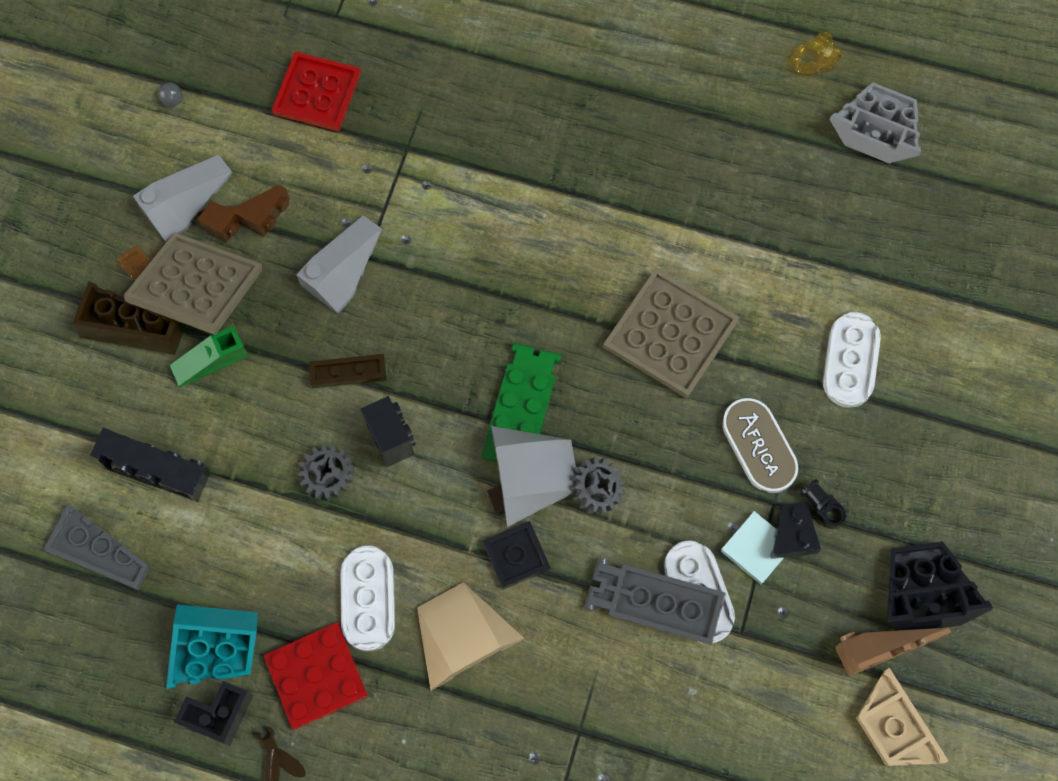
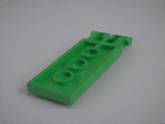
[481,342,562,463]

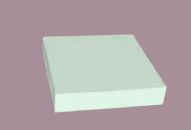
[721,511,783,585]

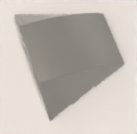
[830,83,921,163]
[491,426,577,527]

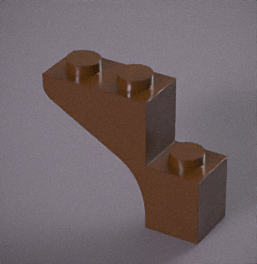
[198,185,290,243]

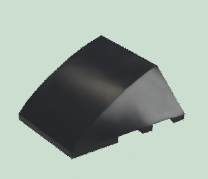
[887,541,993,630]

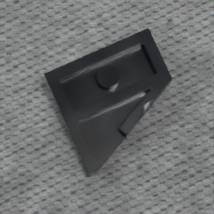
[770,502,821,559]

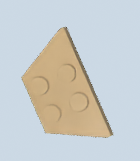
[856,668,949,766]

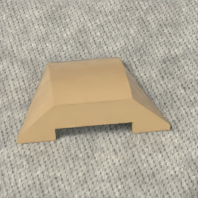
[417,582,524,691]

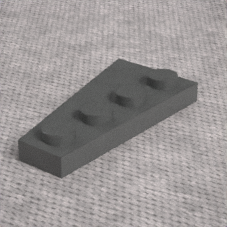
[43,503,151,591]

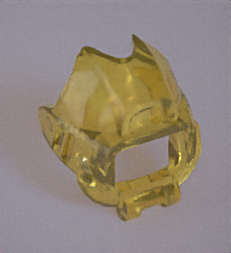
[789,31,842,75]

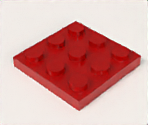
[272,51,362,132]
[263,622,369,731]

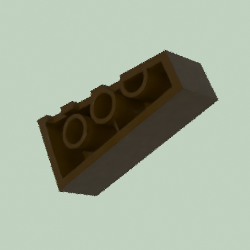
[72,281,183,355]

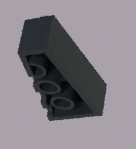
[90,427,210,502]

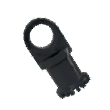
[799,479,847,529]

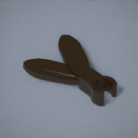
[257,727,306,781]

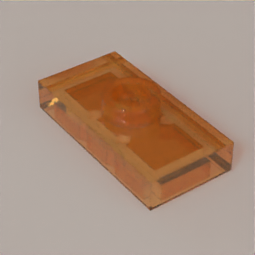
[118,245,150,282]

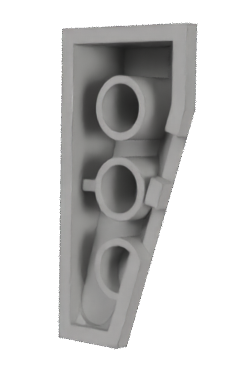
[133,155,233,242]
[297,215,382,314]

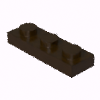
[309,354,387,388]

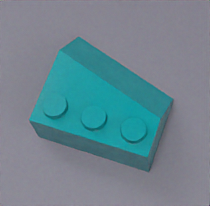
[166,605,258,689]

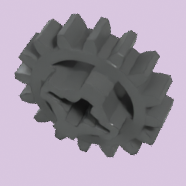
[298,444,355,501]
[570,457,625,514]

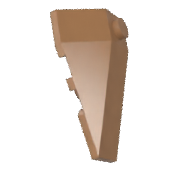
[835,628,951,676]

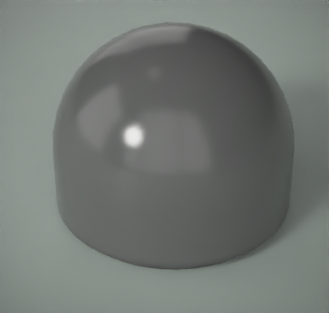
[158,82,183,107]

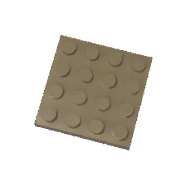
[124,232,262,335]
[603,268,740,399]

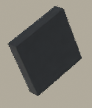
[482,521,551,590]

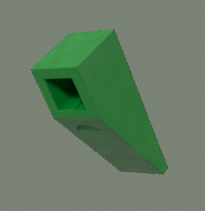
[170,325,249,387]

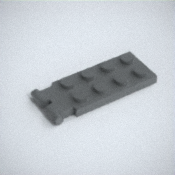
[584,557,726,645]

